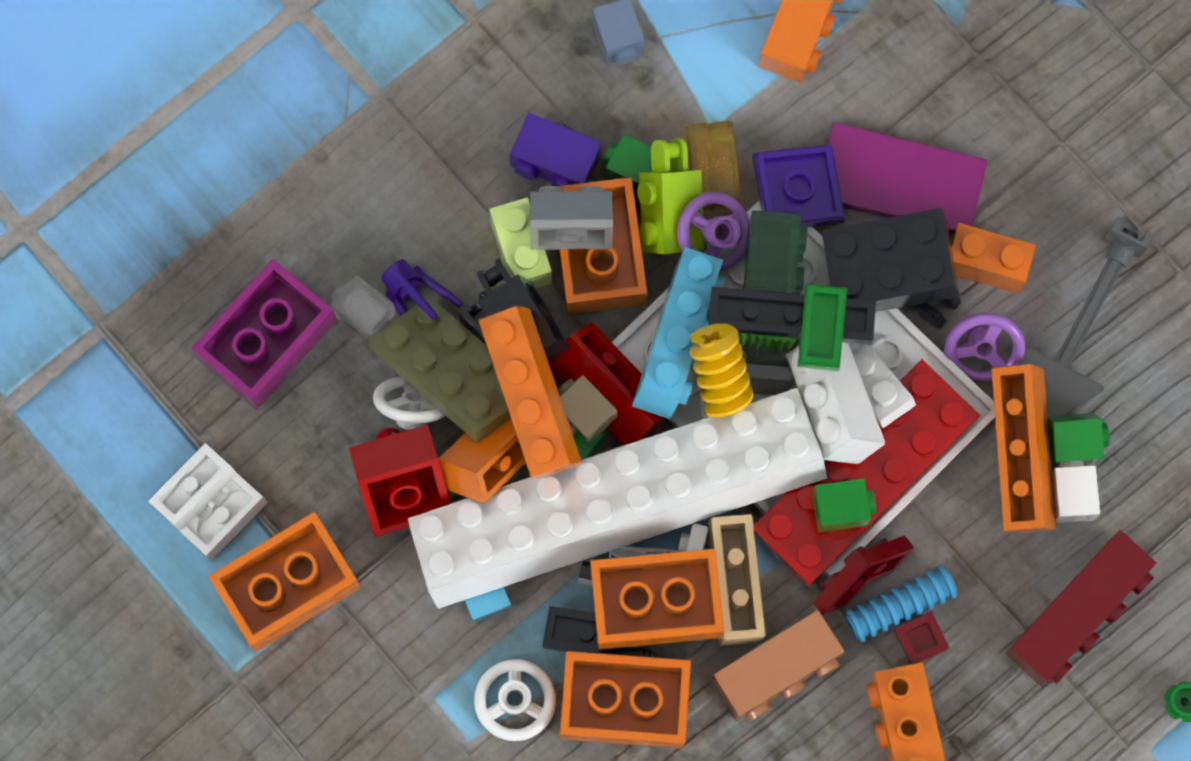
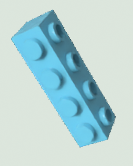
[632,247,725,419]

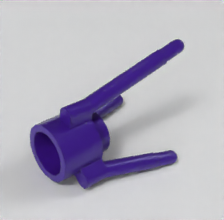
[381,259,463,320]

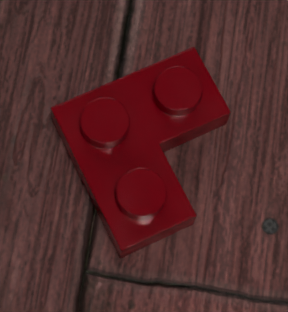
[813,535,915,615]

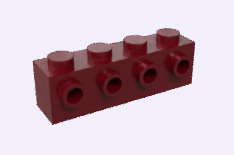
[1005,530,1157,687]

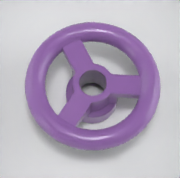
[677,192,751,271]
[944,313,1025,382]

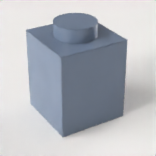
[592,0,645,65]

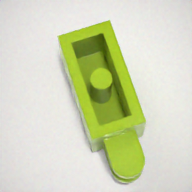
[637,138,704,254]

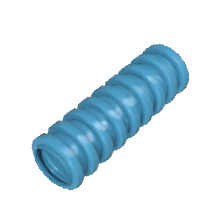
[844,565,957,643]

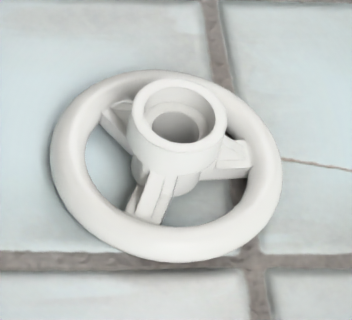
[373,376,446,430]
[474,659,556,741]

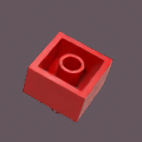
[349,425,450,537]

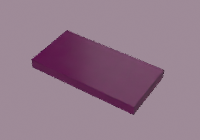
[828,123,987,234]

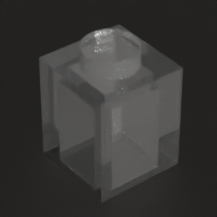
[331,275,396,342]

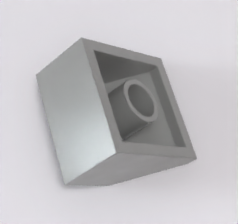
[530,186,613,250]

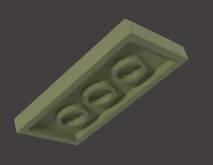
[368,297,511,442]

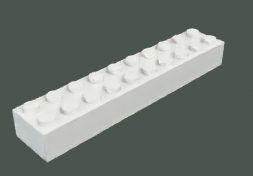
[407,388,827,609]

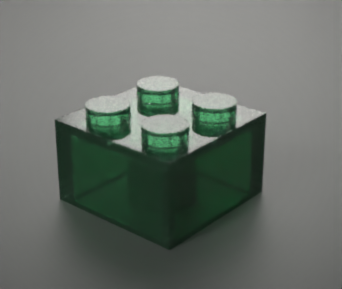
[743,210,807,294]

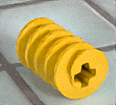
[689,323,754,418]

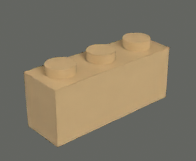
[706,514,766,647]

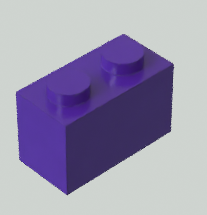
[510,112,602,186]

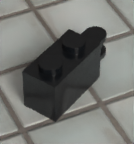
[477,257,570,363]

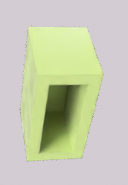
[489,197,552,288]

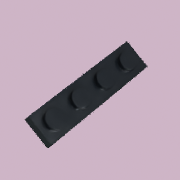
[708,287,876,345]

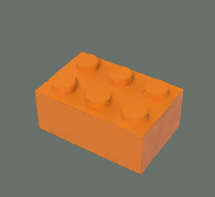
[558,177,647,315]
[208,511,360,653]
[590,549,724,650]
[560,651,691,749]

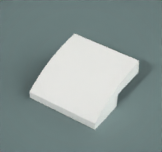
[148,443,268,561]

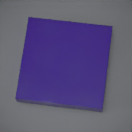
[752,144,845,232]

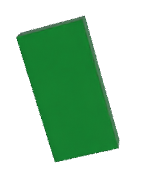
[797,283,848,371]

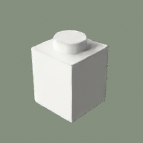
[1052,461,1100,523]

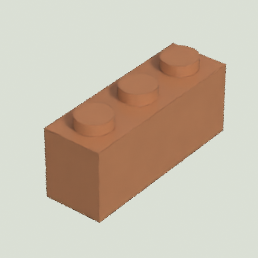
[711,610,845,722]

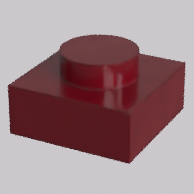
[893,611,949,665]

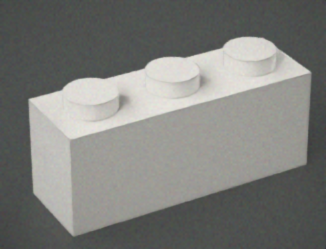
[786,342,885,464]

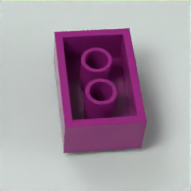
[191,259,337,410]

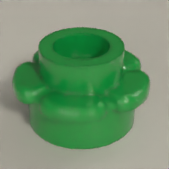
[1164,681,1191,722]

